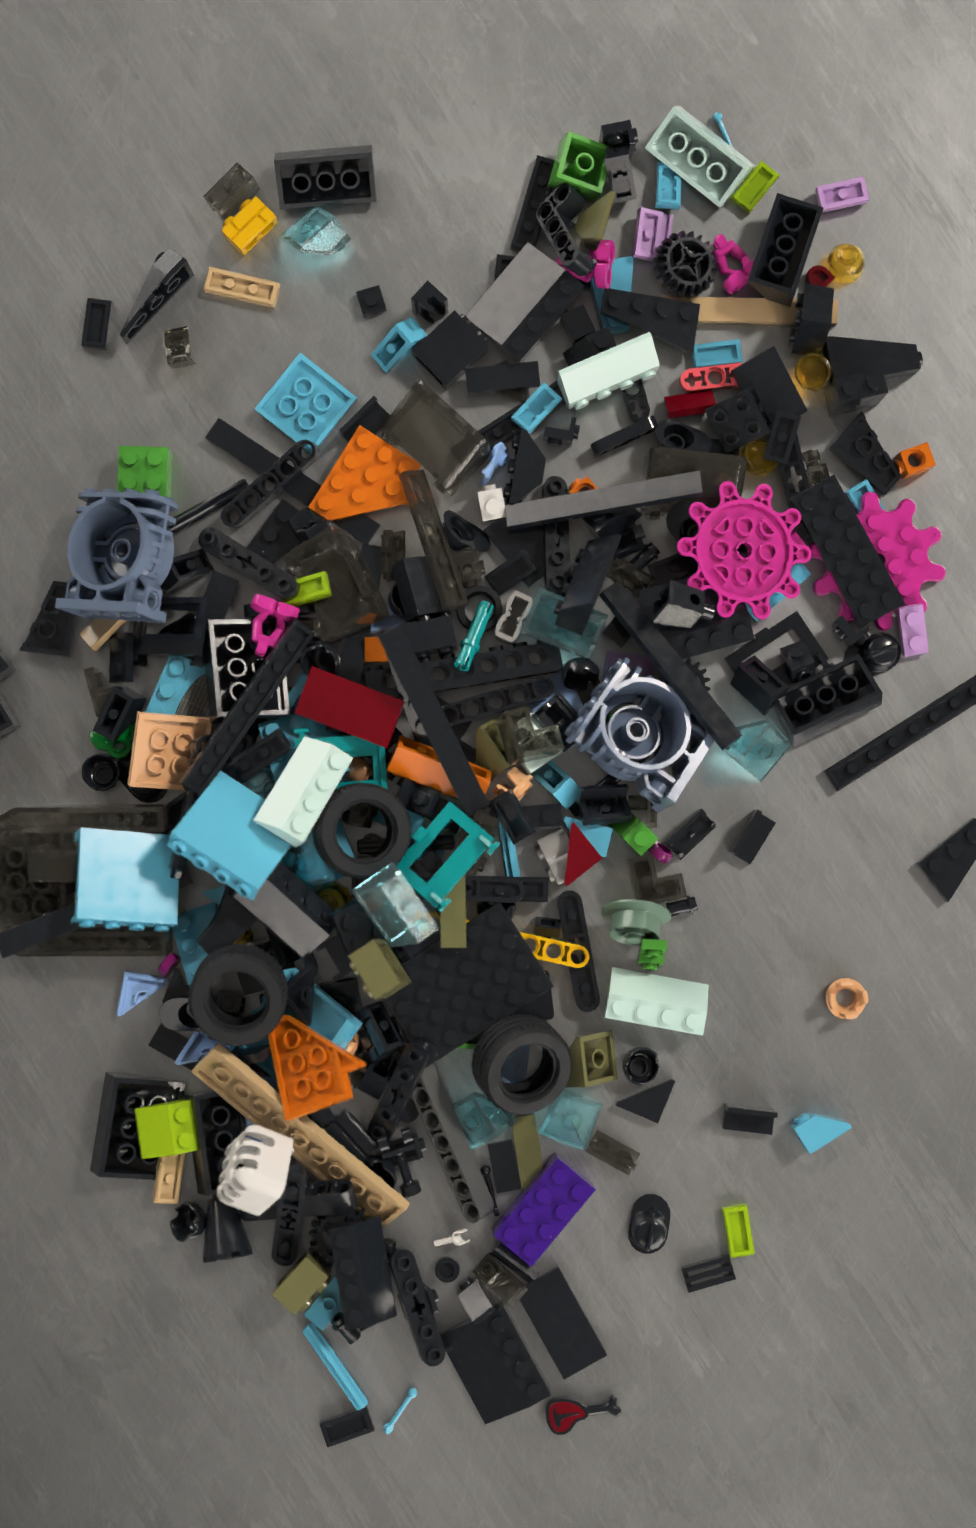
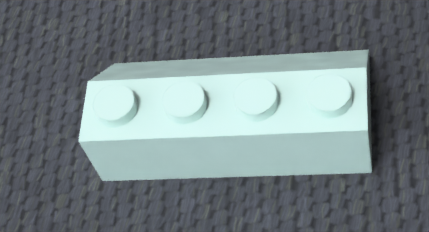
[645,106,755,208]
[557,332,660,410]
[253,736,353,847]
[603,967,709,1036]

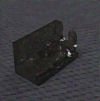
[203,162,260,221]

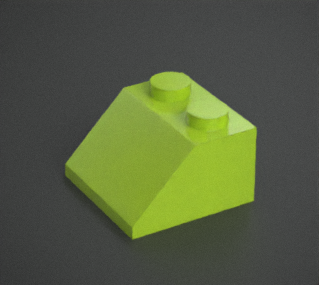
[134,1099,198,1159]

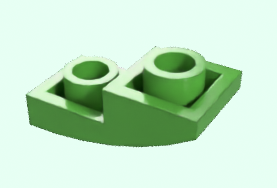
[637,939,667,971]

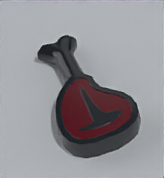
[545,1395,621,1435]

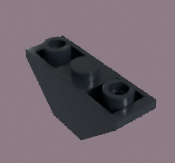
[503,429,546,504]

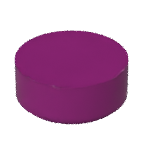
[648,841,673,864]
[158,953,181,977]

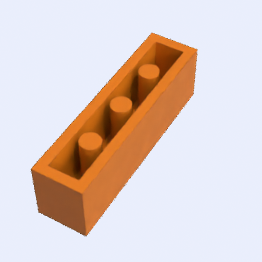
[387,735,492,798]

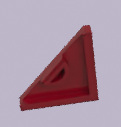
[564,822,602,887]

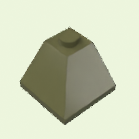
[572,191,615,250]
[476,711,519,779]
[565,1030,618,1087]

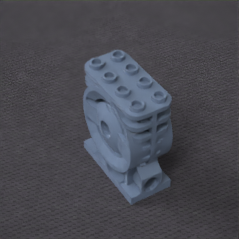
[55,488,178,623]
[564,657,714,813]

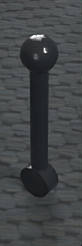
[481,1165,500,1217]

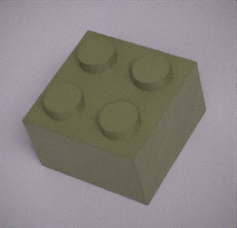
[349,939,411,1000]
[272,1247,332,1315]

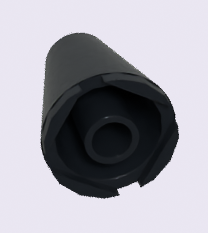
[203,1194,253,1263]

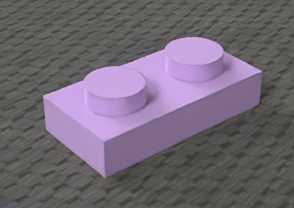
[815,176,869,213]
[897,603,929,657]

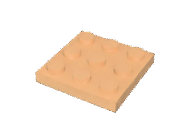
[128,711,212,790]

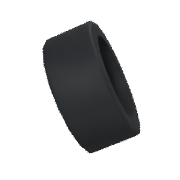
[456,585,503,632]

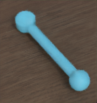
[713,112,738,152]
[383,1388,417,1434]

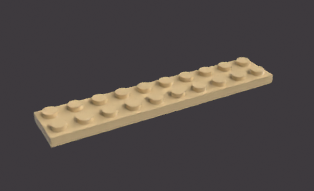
[191,1042,410,1228]

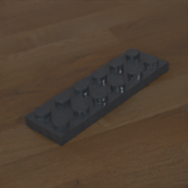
[790,475,905,628]

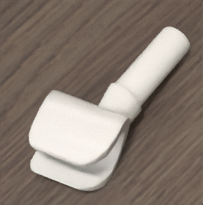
[434,1228,470,1247]

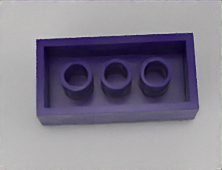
[492,1152,596,1267]

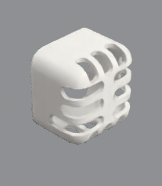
[217,1125,295,1216]

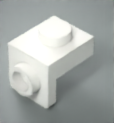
[477,484,506,521]

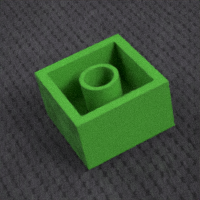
[548,131,613,202]
[117,446,173,497]

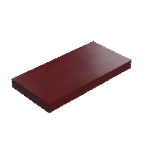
[294,666,405,748]

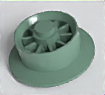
[601,899,671,946]

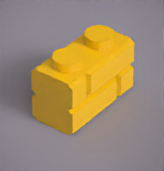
[221,196,278,256]

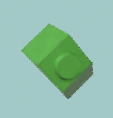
[607,812,658,856]

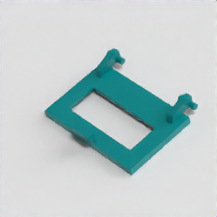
[294,728,387,789]
[392,802,500,912]

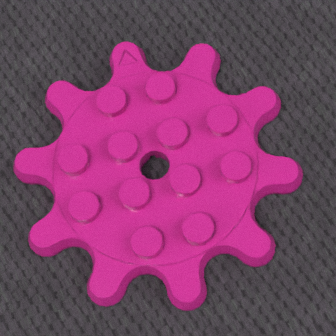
[676,481,812,620]
[809,491,946,631]

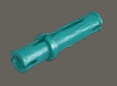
[454,601,494,671]

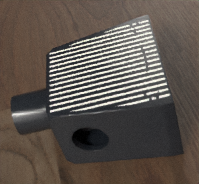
[651,580,715,628]

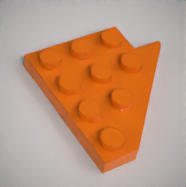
[308,425,427,522]
[268,1015,366,1120]

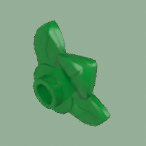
[89,721,136,759]

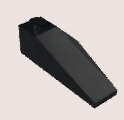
[120,248,194,344]

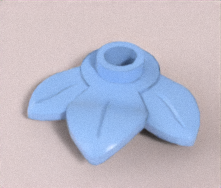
[480,442,510,486]

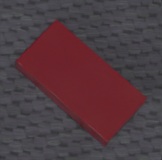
[664,389,716,419]

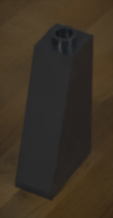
[822,336,923,385]

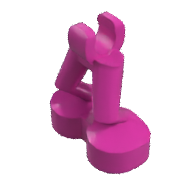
[713,234,755,296]
[556,240,615,289]
[250,594,300,657]

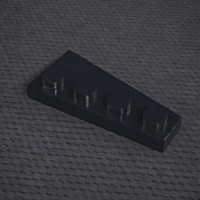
[600,288,700,354]

